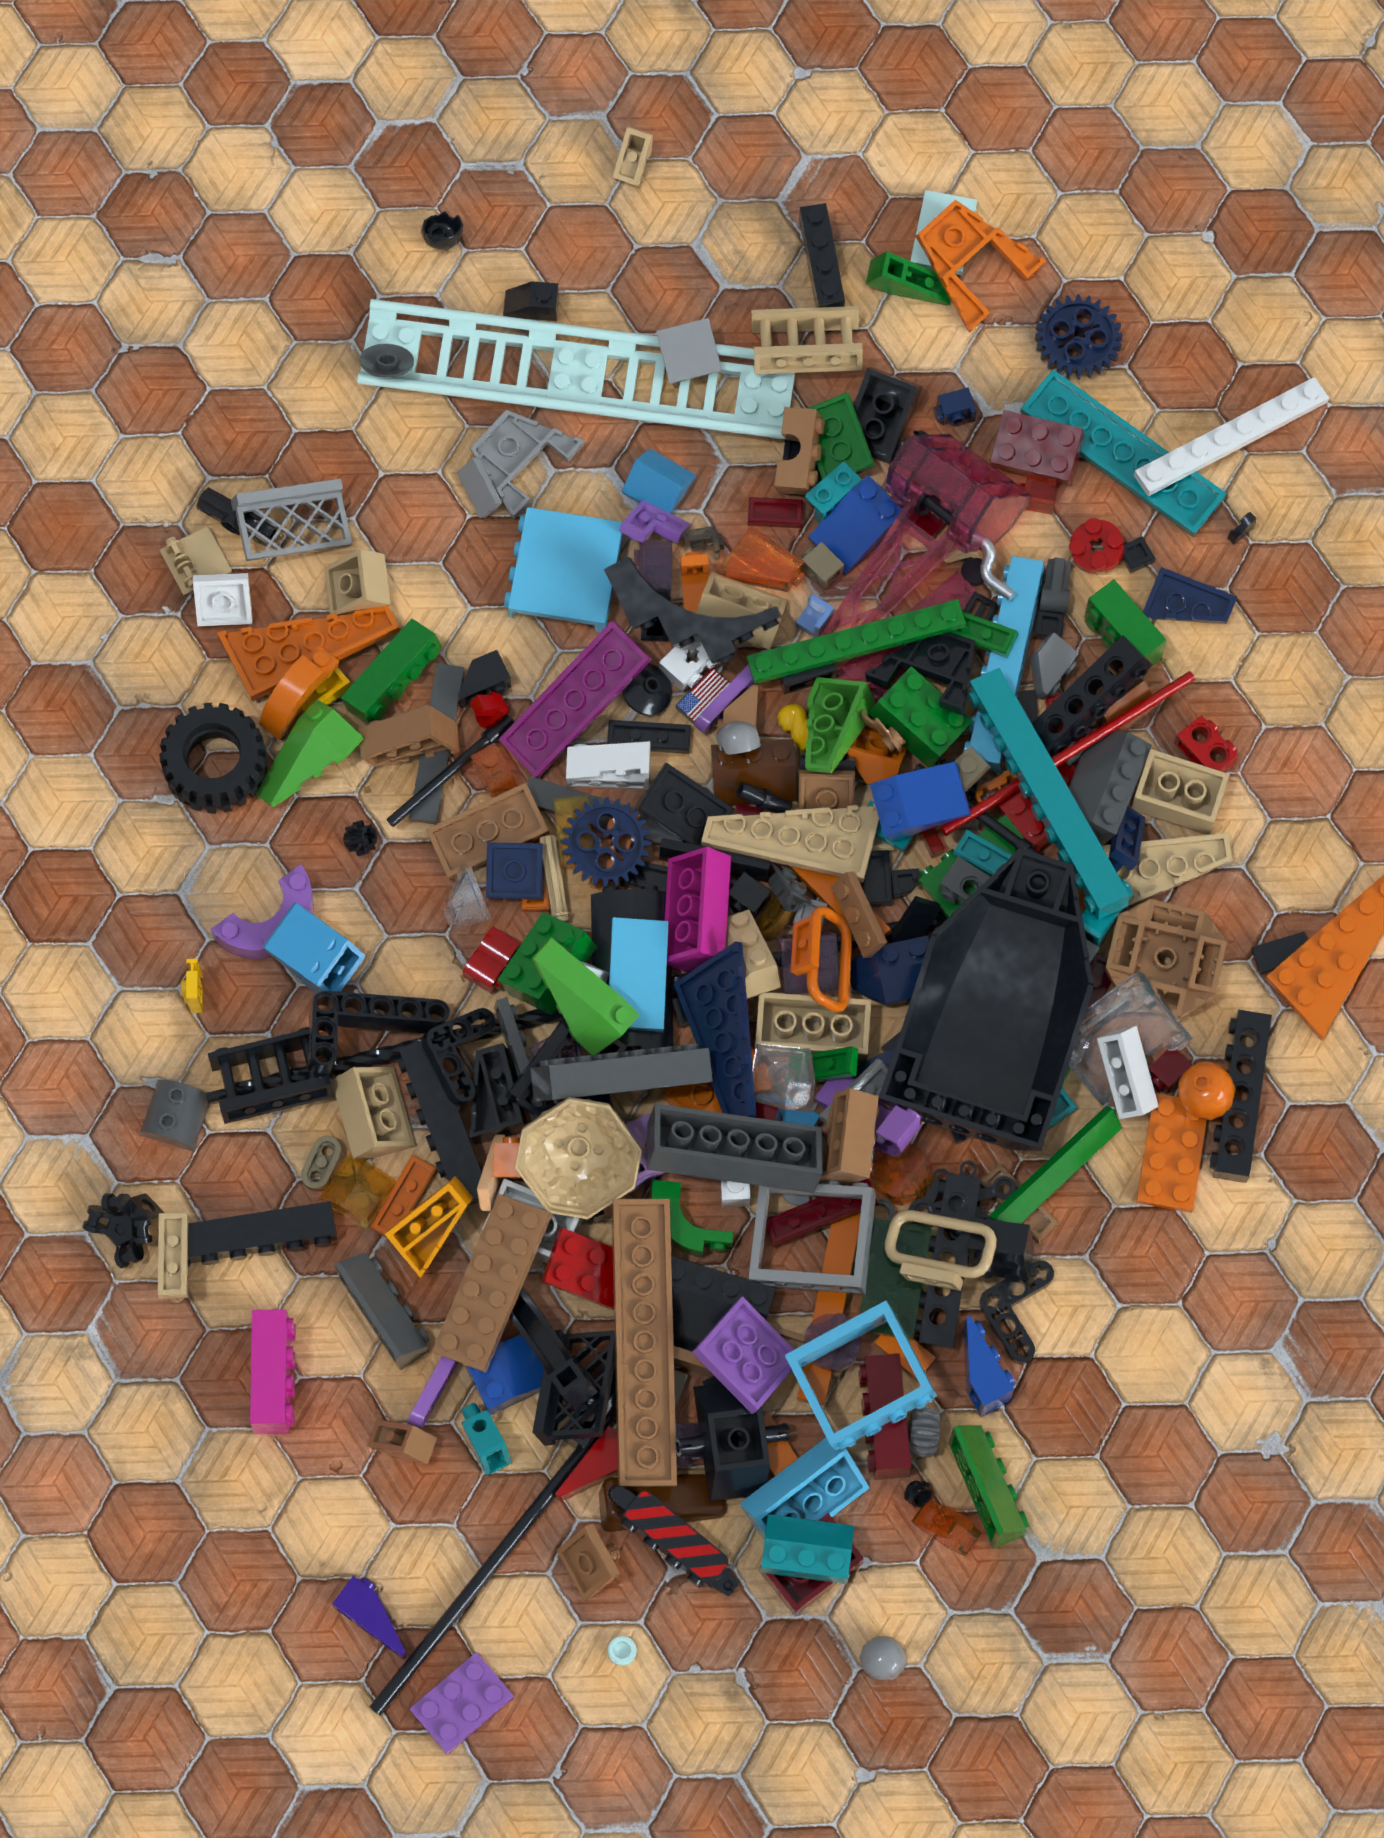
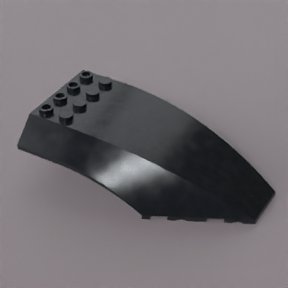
[878,848,1094,1151]

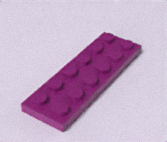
[498,620,652,779]

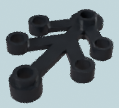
[908,1160,1016,1240]

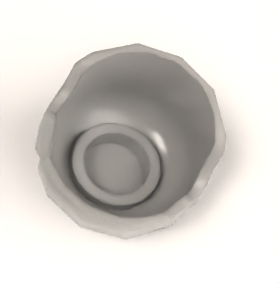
[716,721,761,755]
[860,1636,907,1680]

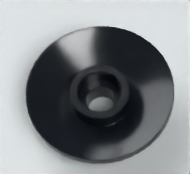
[622,663,672,716]

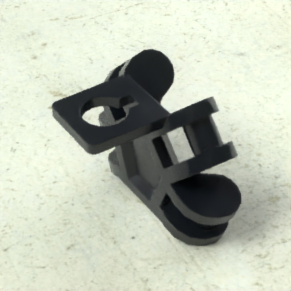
[82,1193,164,1269]

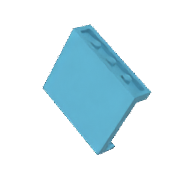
[504,507,624,632]

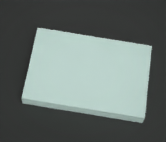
[910,190,978,276]

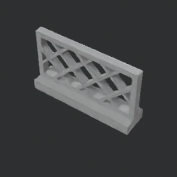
[231,479,352,561]

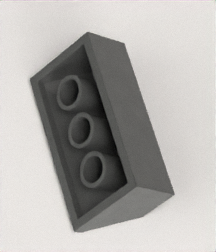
[1068,728,1152,846]
[335,1253,430,1370]

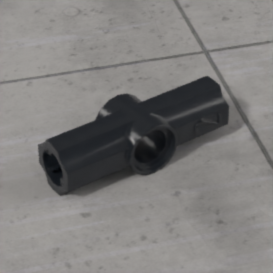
[196,487,278,546]

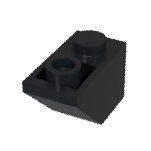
[458,650,511,708]

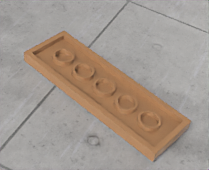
[432,1194,552,1373]

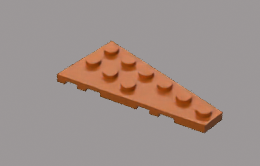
[217,606,400,702]
[1265,875,1384,1040]

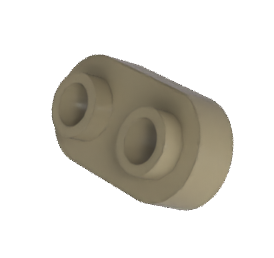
[301,1136,342,1191]

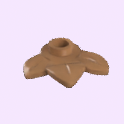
[861,710,905,752]

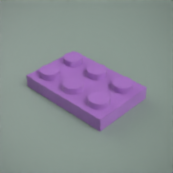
[410,1652,514,1755]

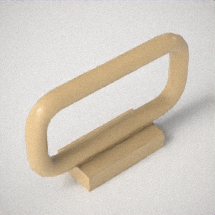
[884,1210,997,1291]

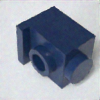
[933,387,977,425]

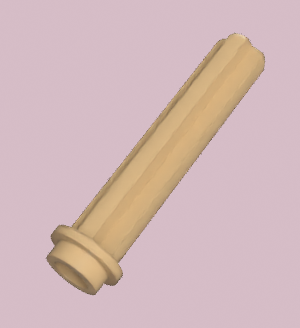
[539,835,571,922]

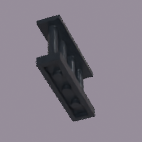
[208,1027,334,1124]

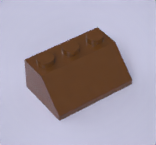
[711,739,797,807]

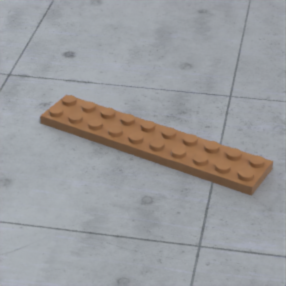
[612,1199,677,1487]

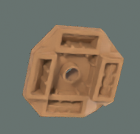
[1105,899,1228,1019]

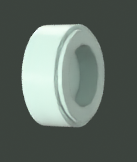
[608,1636,637,1666]

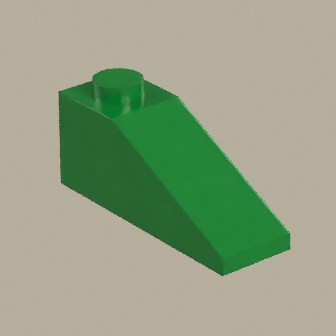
[866,251,950,306]

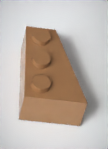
[358,705,460,767]
[819,1088,879,1185]

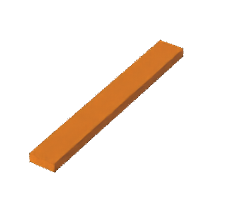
[797,1185,861,1406]

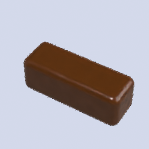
[599,1474,727,1532]

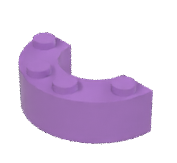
[211,864,314,959]
[814,1077,921,1156]

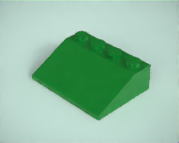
[948,1425,1029,1549]

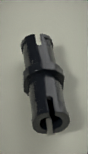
[736,782,792,813]

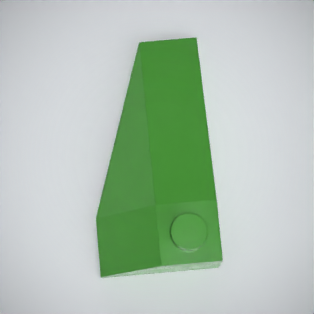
[805,677,875,773]
[256,699,364,807]
[532,938,640,1055]

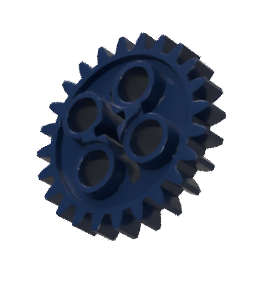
[1035,294,1123,380]
[560,797,651,887]

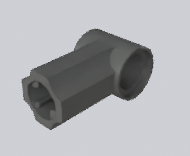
[1039,557,1071,614]

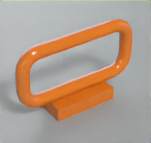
[791,906,852,1013]

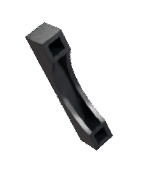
[509,1286,598,1409]

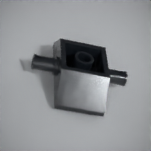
[675,1383,790,1502]

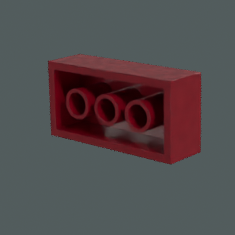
[858,1353,911,1480]

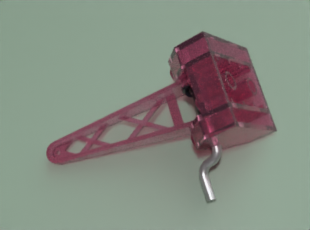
[820,434,1033,665]

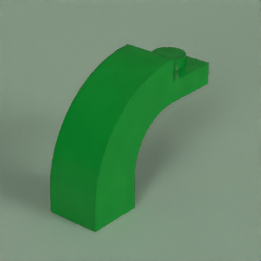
[652,1180,733,1258]

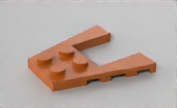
[915,200,1046,332]

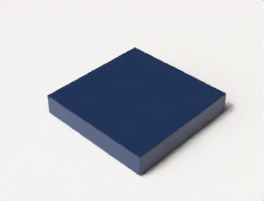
[486,842,543,899]

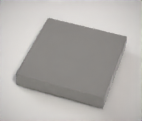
[656,318,722,384]

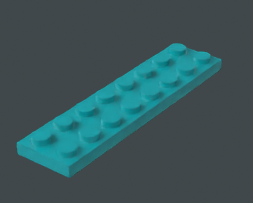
[1020,370,1227,537]

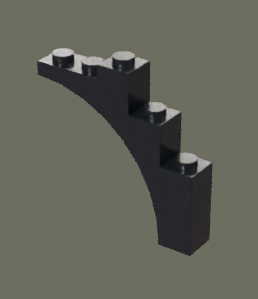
[604,557,783,666]

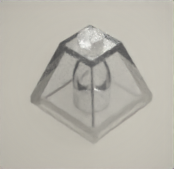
[443,864,491,929]
[752,1044,815,1112]

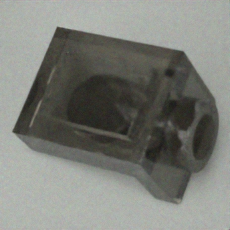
[683,526,724,560]

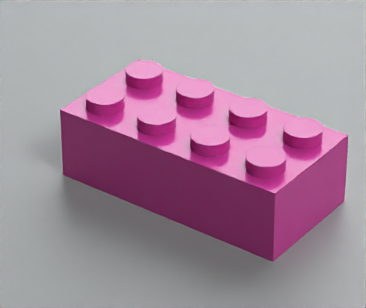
[664,847,731,972]
[250,1309,296,1434]

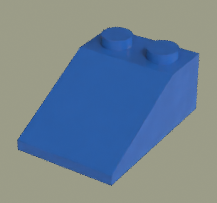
[808,475,906,576]
[870,762,971,841]
[465,1335,544,1416]

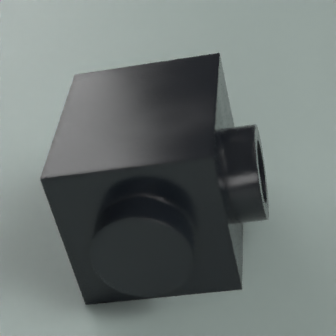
[728,872,771,919]

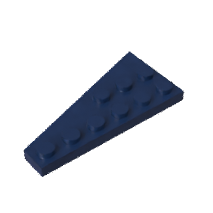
[674,941,757,1118]

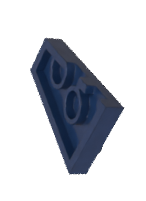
[1143,567,1237,624]

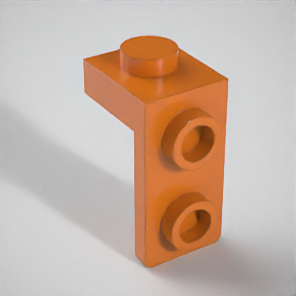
[680,552,709,613]

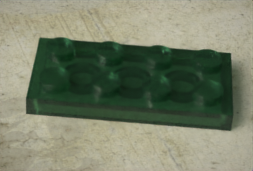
[859,1218,932,1341]

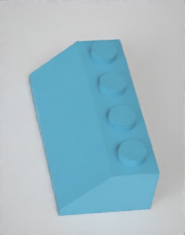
[739,1438,870,1539]

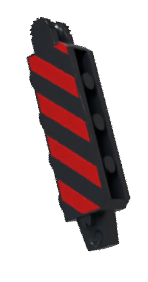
[606,1485,739,1596]

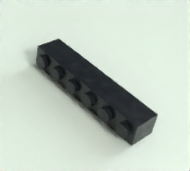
[396,1040,482,1206]
[188,1201,337,1268]

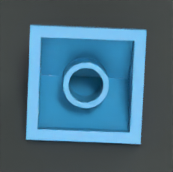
[622,448,696,514]

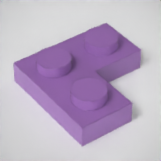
[619,500,690,544]

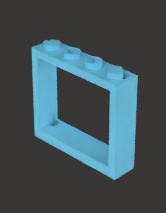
[785,1300,937,1451]

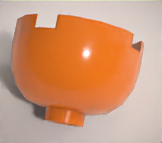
[1178,1062,1235,1120]

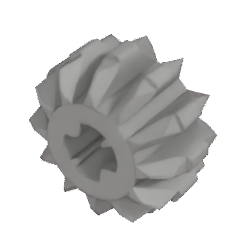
[908,1408,940,1457]

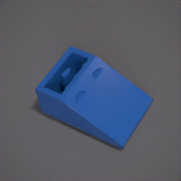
[963,1316,1015,1417]

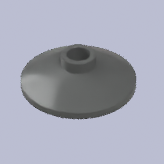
[360,344,414,378]

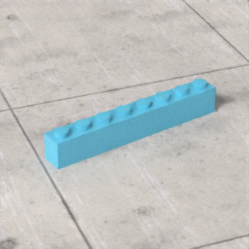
[964,556,1045,773]

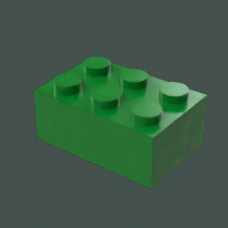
[1084,579,1167,665]
[869,666,973,768]
[497,912,597,1015]

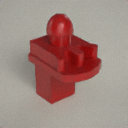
[469,692,510,729]

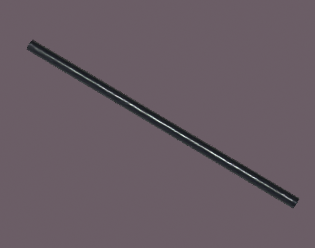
[369,1414,616,1716]

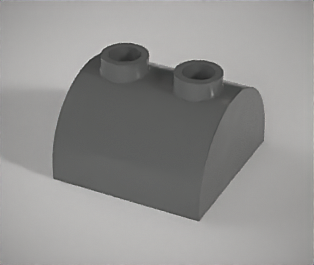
[139,1080,210,1152]

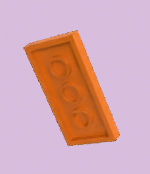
[1136,1093,1207,1213]

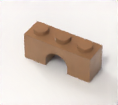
[775,407,825,495]

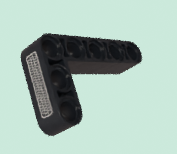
[308,991,450,1076]

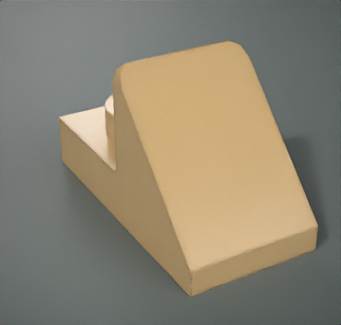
[612,126,653,186]

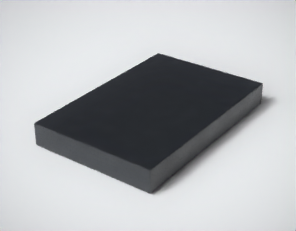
[636,763,734,847]

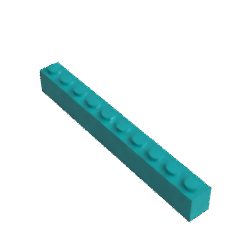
[967,668,1130,920]

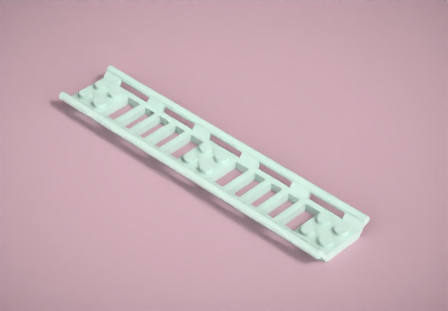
[357,299,795,439]

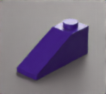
[332,1576,406,1659]

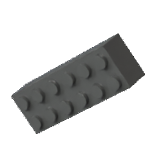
[530,1043,713,1102]
[647,1103,822,1193]

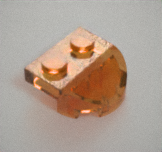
[869,1143,933,1206]

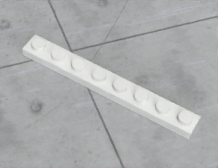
[1133,377,1329,496]

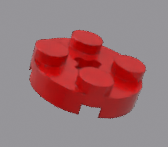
[1069,518,1124,574]

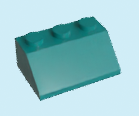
[760,1514,854,1584]

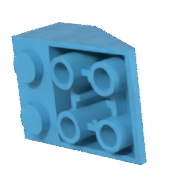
[263,902,366,994]

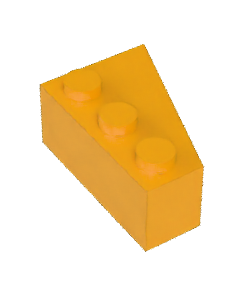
[385,1176,473,1278]

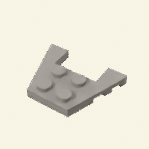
[470,410,584,520]

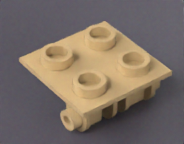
[159,526,232,596]

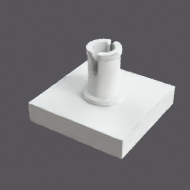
[193,573,253,626]

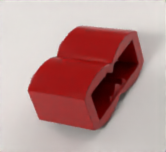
[462,926,521,994]

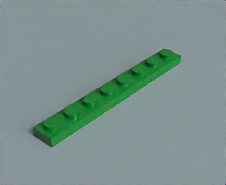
[747,599,966,685]

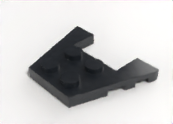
[865,632,976,715]

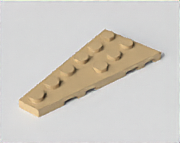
[701,804,879,882]
[1102,833,1232,909]

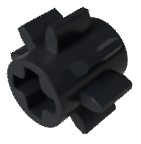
[343,820,377,856]

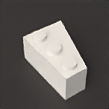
[566,741,650,790]

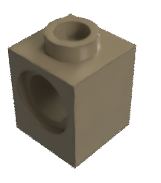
[801,542,844,591]

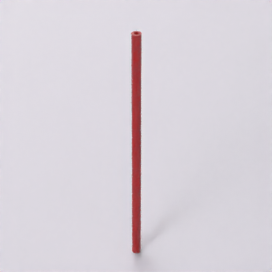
[940,671,1195,836]

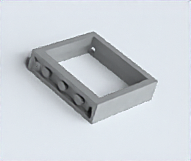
[748,1180,876,1294]

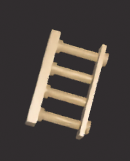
[751,306,863,374]

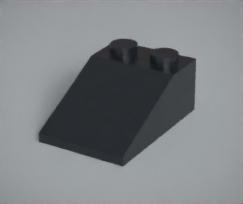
[854,367,923,463]

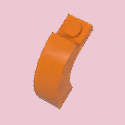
[259,645,339,740]

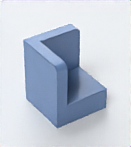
[795,594,834,638]

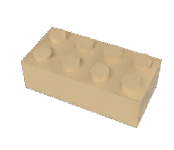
[755,992,871,1063]

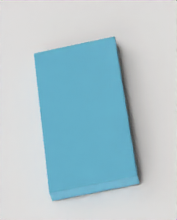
[609,917,669,1032]

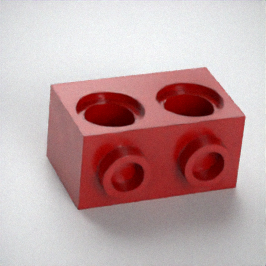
[1174,715,1238,772]

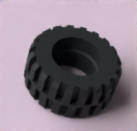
[159,702,268,813]

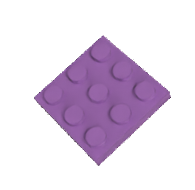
[692,1296,794,1414]

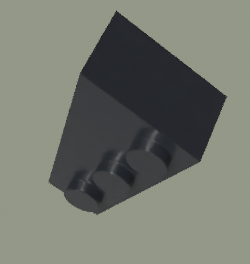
[469,1043,528,1145]

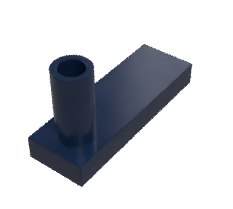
[1108,806,1145,873]

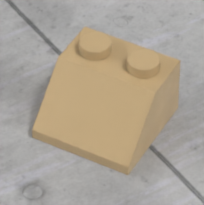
[324,549,391,616]

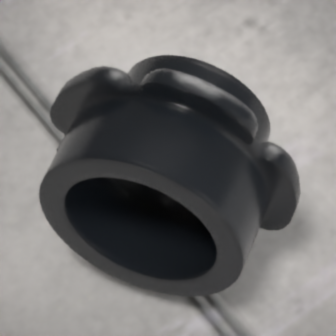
[904,1481,932,1507]

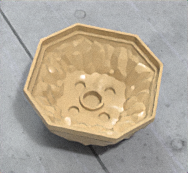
[515,1097,642,1219]

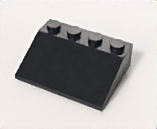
[671,1256,776,1352]

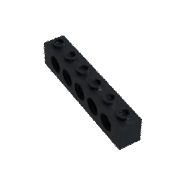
[1031,635,1153,757]
[1209,1009,1272,1183]
[914,1173,981,1349]

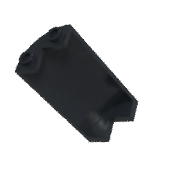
[591,885,674,1054]

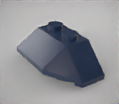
[850,936,931,1006]

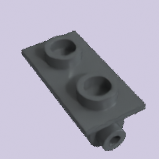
[768,863,812,912]

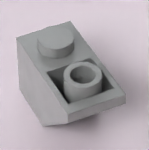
[1030,633,1079,699]

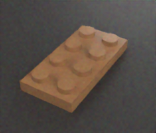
[426,782,550,880]

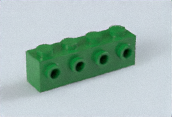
[340,618,442,725]

